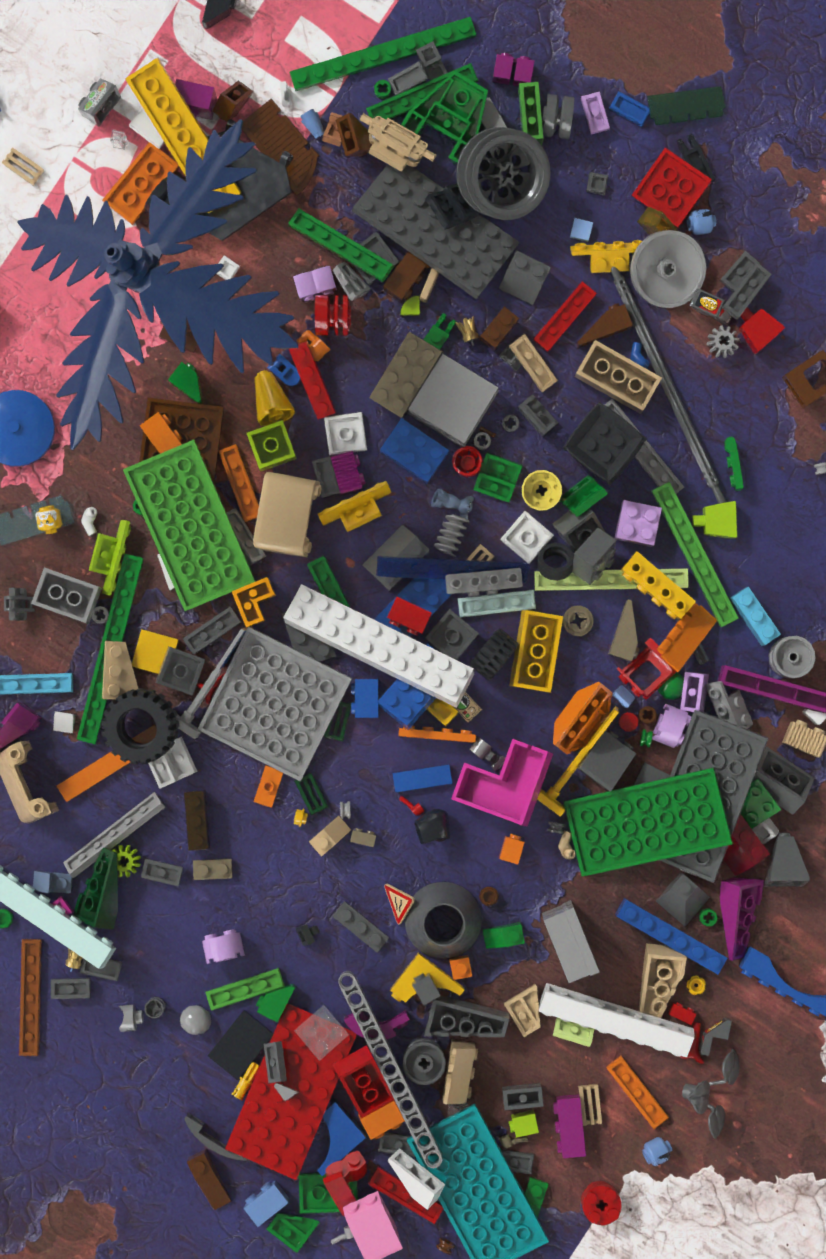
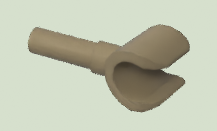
[499,1135,528,1148]

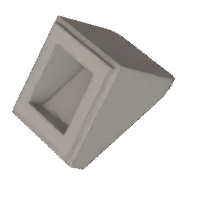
[274,1083,299,1101]

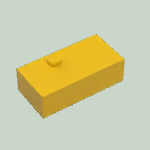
[509,610,563,692]

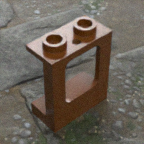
[782,350,826,409]

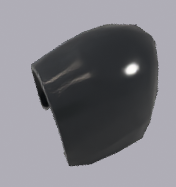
[414,809,450,844]

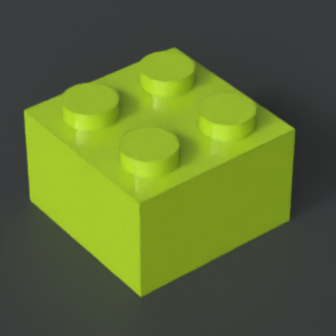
[247,420,297,472]

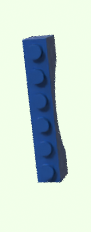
[615,898,727,975]
[739,946,826,1021]

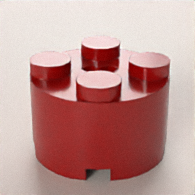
[581,1181,622,1225]

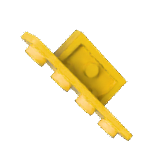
[570,240,642,273]
[318,481,391,532]

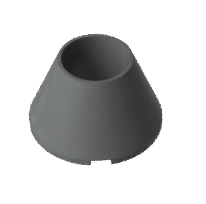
[405,882,482,959]

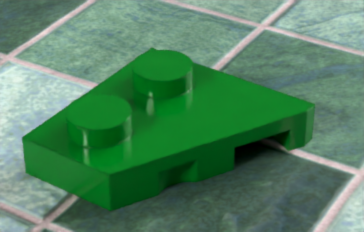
[266,1213,319,1253]

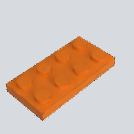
[102,142,180,226]

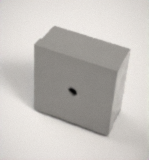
[407,353,499,447]
[542,900,599,983]

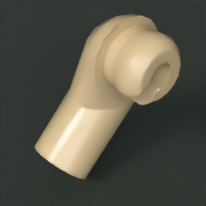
[558,830,576,860]

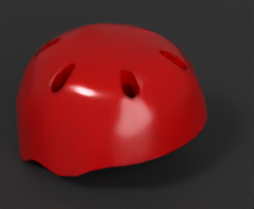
[452,446,482,477]

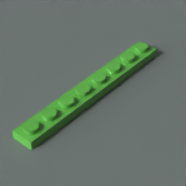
[652,482,739,627]

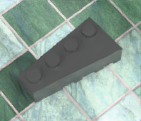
[424,995,509,1037]

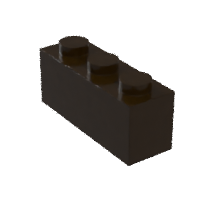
[184,790,210,851]

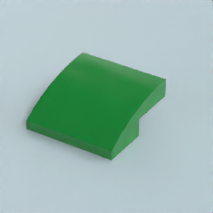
[473,452,523,503]
[560,475,608,517]

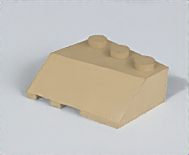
[442,1039,478,1104]

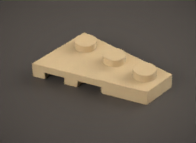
[102,641,138,699]

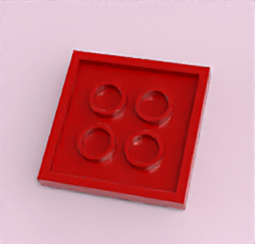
[632,148,712,229]

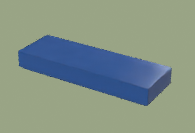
[392,764,452,792]

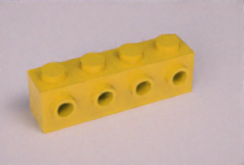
[620,552,696,620]

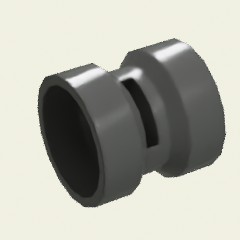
[144,997,166,1018]

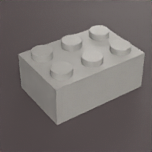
[31,567,102,624]

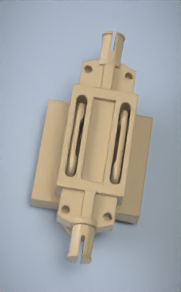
[360,113,436,172]

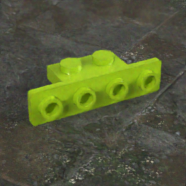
[89,520,131,596]

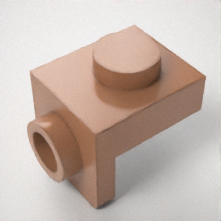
[322,113,342,147]

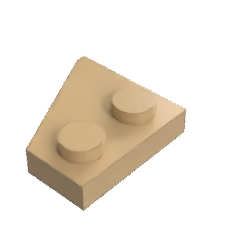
[504,984,540,1037]

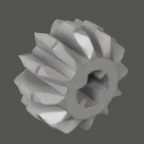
[707,325,740,358]

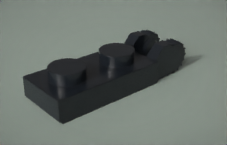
[676,134,715,183]

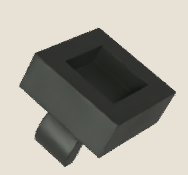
[295,924,320,946]

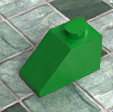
[168,362,202,404]
[482,922,525,949]
[256,984,296,1022]

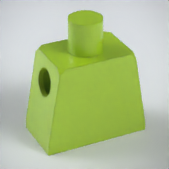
[692,501,737,539]

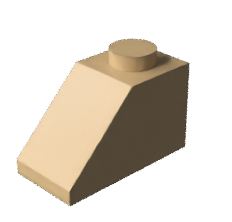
[309,816,351,857]

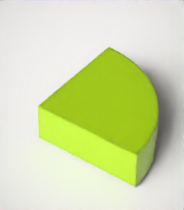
[401,296,420,316]

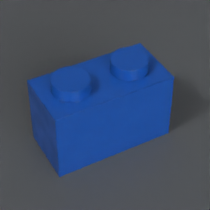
[351,679,378,718]

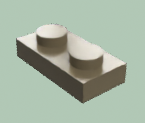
[193,858,233,880]

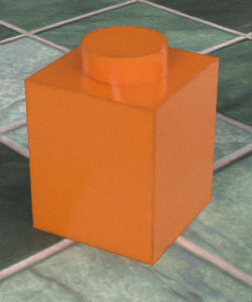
[499,834,525,864]
[449,955,472,980]

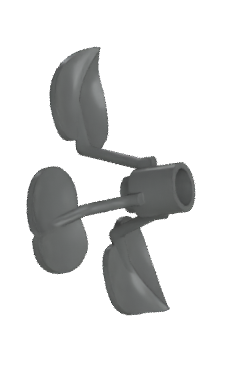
[682,1049,740,1139]

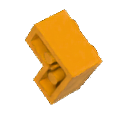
[232,577,276,628]

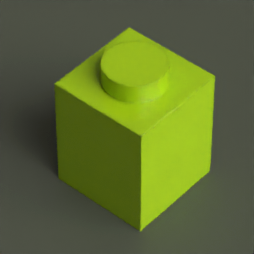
[509,1110,539,1138]

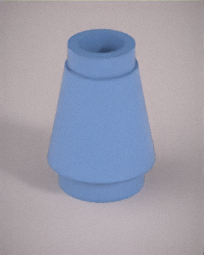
[300,109,324,139]

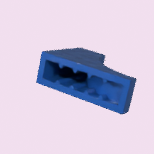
[317,1099,367,1176]

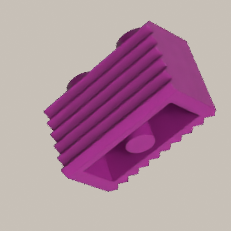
[331,451,365,495]

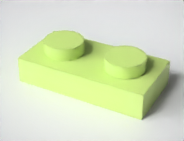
[553,1017,594,1047]

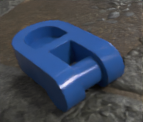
[267,354,301,387]

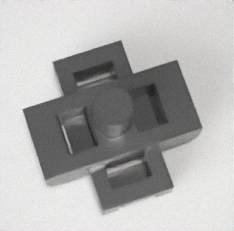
[4,588,35,621]

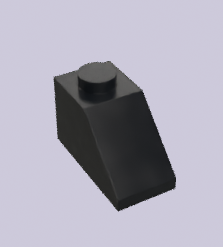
[202,0,237,29]

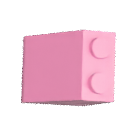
[343,1191,403,1259]

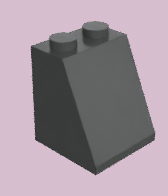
[577,730,636,792]

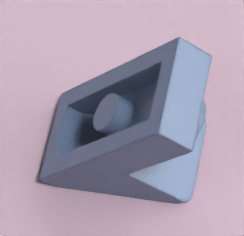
[33,871,73,893]

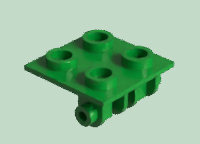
[740,778,782,829]

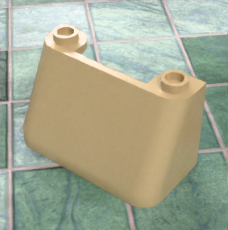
[253,472,321,557]
[0,740,59,823]

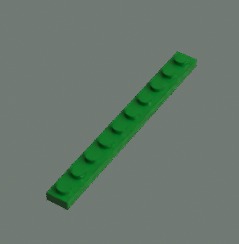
[290,16,476,92]
[77,554,144,744]

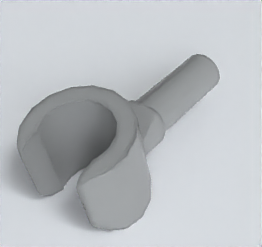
[331,1225,354,1244]

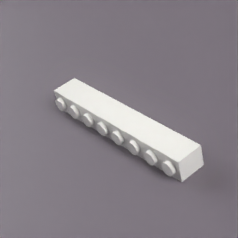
[539,983,694,1057]

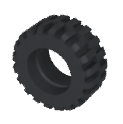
[101,688,179,765]

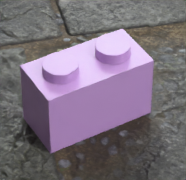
[680,672,709,712]

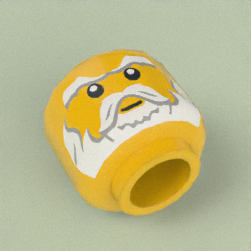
[35,505,63,534]

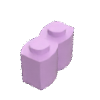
[293,266,337,302]

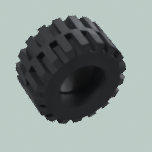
[470,629,518,680]

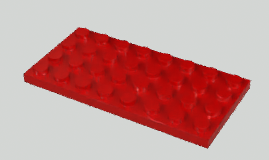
[225,1003,357,1180]

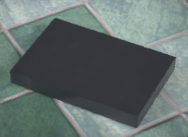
[208,1010,274,1080]

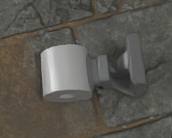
[469,738,506,773]

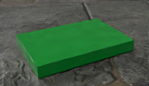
[299,1172,358,1214]

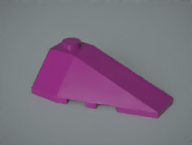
[0,703,42,751]
[720,877,764,961]

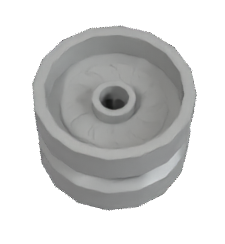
[768,636,815,678]

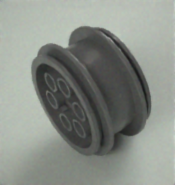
[456,127,550,220]

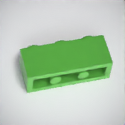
[518,82,543,145]

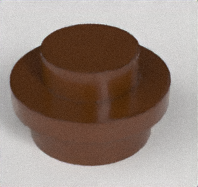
[479,886,499,906]

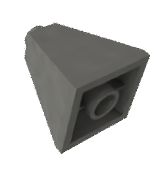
[764,833,810,887]

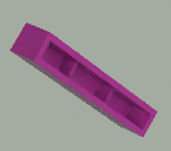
[718,665,826,713]

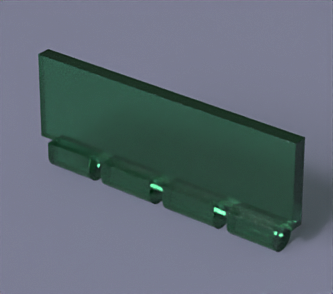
[647,86,725,125]

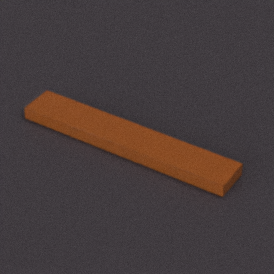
[19,939,42,1056]

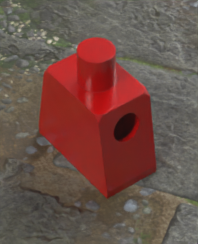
[739,307,785,355]

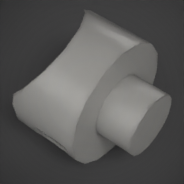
[119,1005,144,1032]

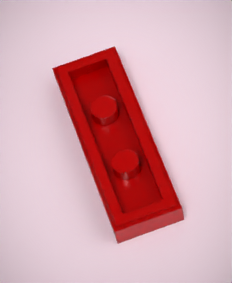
[323,1171,357,1216]

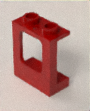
[617,638,676,700]

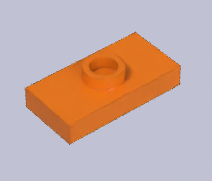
[254,765,283,808]

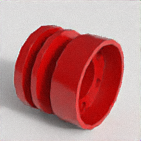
[315,295,351,336]

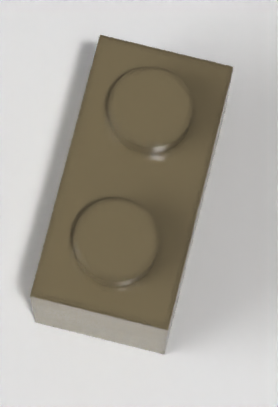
[350,828,376,847]

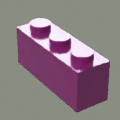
[553,1094,586,1158]

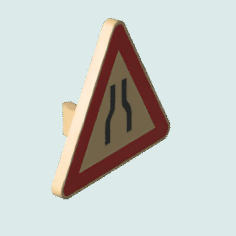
[384,884,415,924]

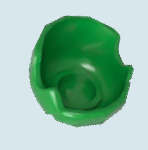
[658,672,684,700]

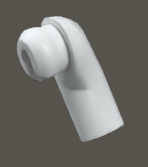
[81,507,97,536]

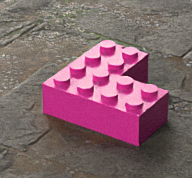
[451,739,553,827]

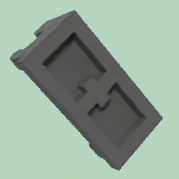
[517,394,558,437]

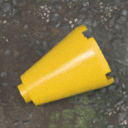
[254,370,295,426]

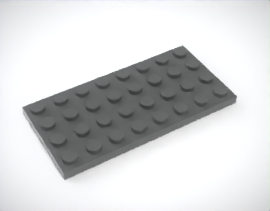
[352,164,519,299]
[660,709,769,883]

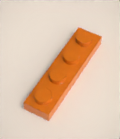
[398,726,476,743]

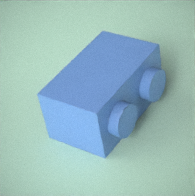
[244,1180,290,1227]

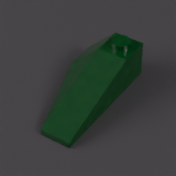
[73,848,118,930]

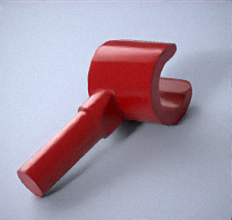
[399,796,425,816]

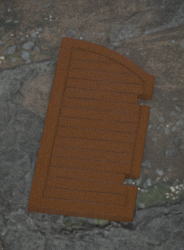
[242,98,320,196]

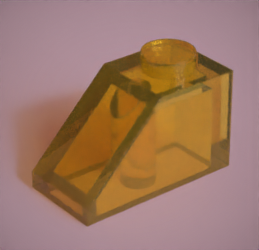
[637,207,678,235]

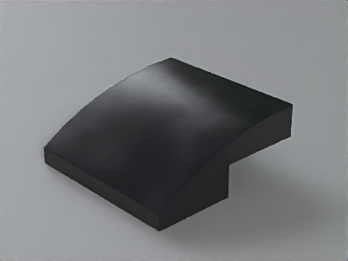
[425,183,479,230]

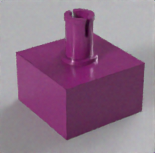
[175,79,217,120]

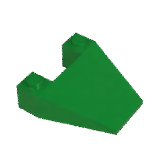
[401,71,488,165]

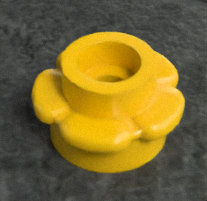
[293,808,308,827]
[687,976,706,995]

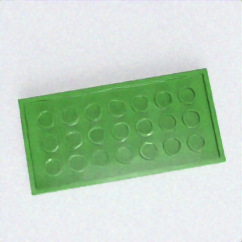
[123,439,256,611]

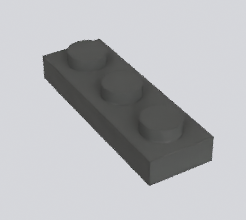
[722,263,772,320]
[183,606,241,655]
[332,901,389,952]

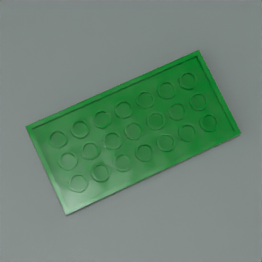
[564,767,733,877]

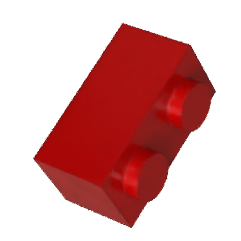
[668,1002,696,1025]

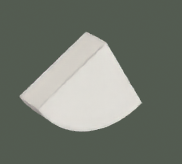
[279,81,289,106]

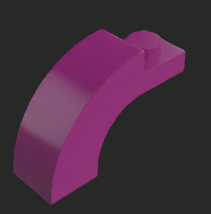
[344,1010,410,1039]

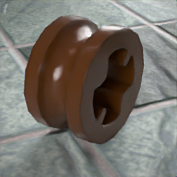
[638,706,656,723]
[436,1237,455,1255]

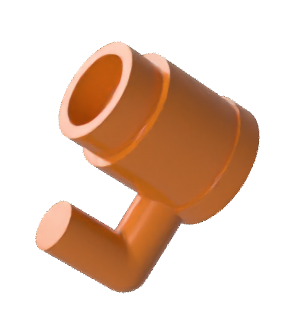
[296,330,330,362]

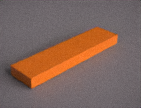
[219,444,259,522]
[606,1056,669,1129]

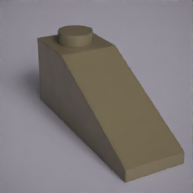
[608,599,639,662]

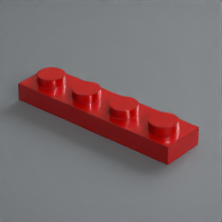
[533,281,597,353]
[289,341,336,420]
[368,1166,443,1224]

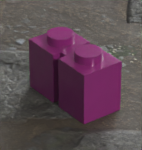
[492,53,534,87]

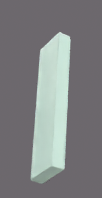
[458,590,536,618]

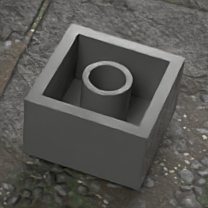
[572,528,616,585]

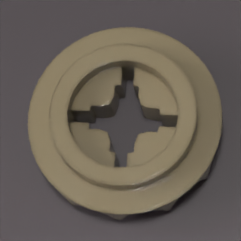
[563,606,593,636]

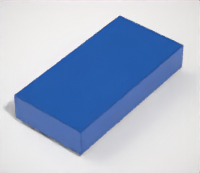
[609,91,652,127]

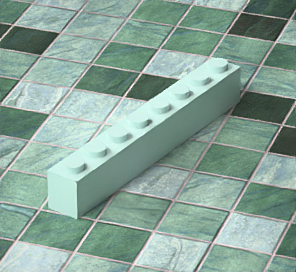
[0,865,116,969]

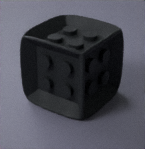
[563,401,647,486]

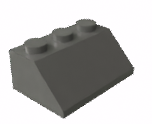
[363,525,430,592]
[752,746,815,815]

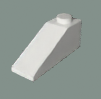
[388,1149,445,1210]

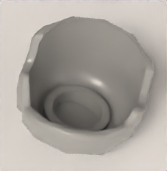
[180,1005,211,1035]

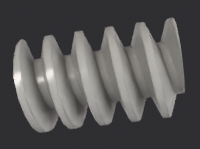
[434,514,470,557]

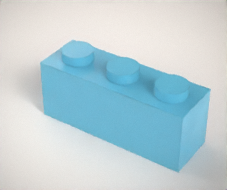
[729,587,781,646]

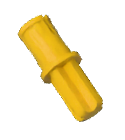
[232,1062,260,1100]

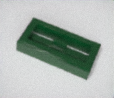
[324,702,351,741]
[294,772,328,815]

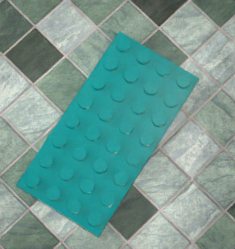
[407,1104,549,1259]

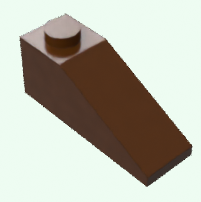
[576,303,633,349]
[187,1149,232,1210]

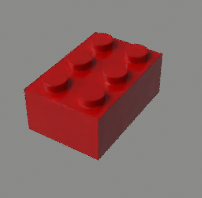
[332,1045,394,1119]

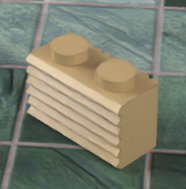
[782,720,826,758]

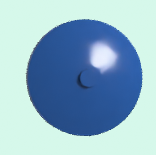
[0,390,55,467]

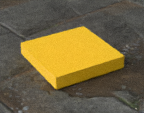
[132,629,179,674]

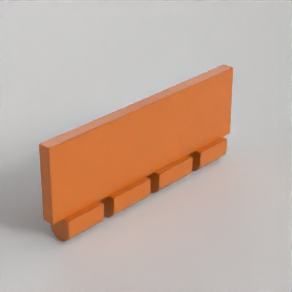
[657,603,717,672]

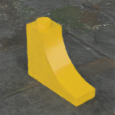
[390,952,465,1003]

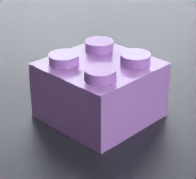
[614,500,662,547]

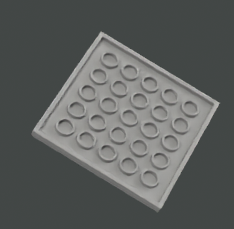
[198,627,352,781]

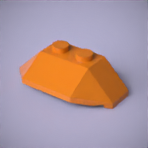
[553,682,613,754]

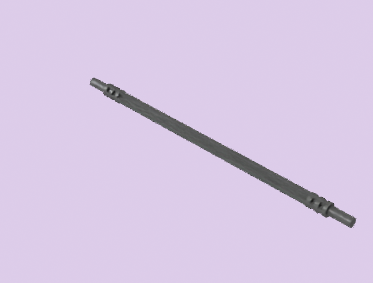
[611,266,726,504]

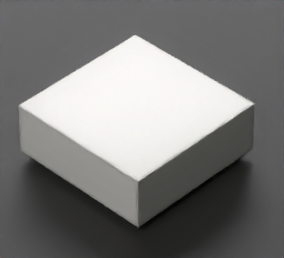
[217,256,240,280]

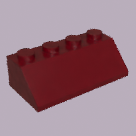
[723,814,770,876]

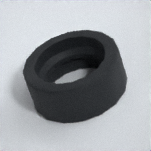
[537,543,574,581]

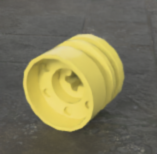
[522,470,562,510]

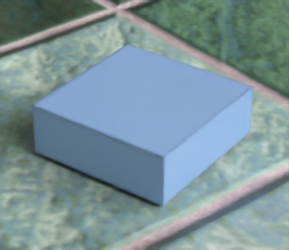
[570,218,593,242]

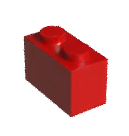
[387,597,432,636]

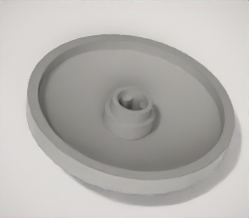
[630,230,706,308]

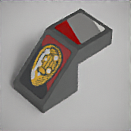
[689,289,732,326]
[699,1017,732,1056]

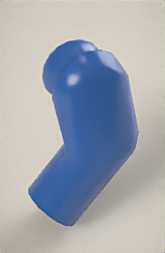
[630,342,649,369]

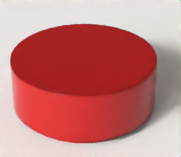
[619,712,638,732]

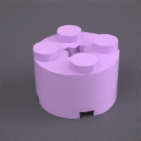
[652,704,692,748]
[202,929,245,964]

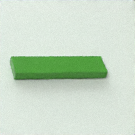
[205,968,285,1011]

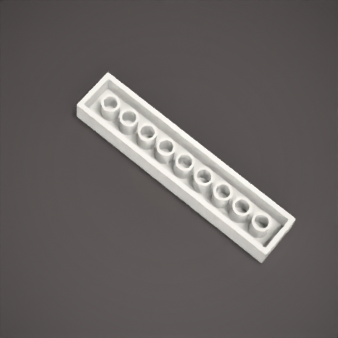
[283,584,474,708]

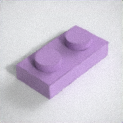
[581,91,610,135]

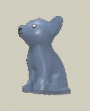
[431,489,474,520]

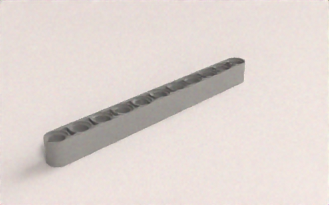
[338,971,442,1168]

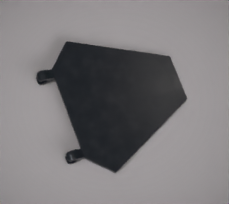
[197,119,294,241]

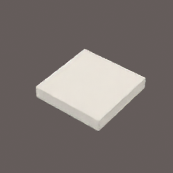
[324,412,367,456]
[500,511,554,564]

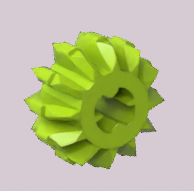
[112,845,141,877]

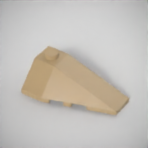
[639,943,687,1018]

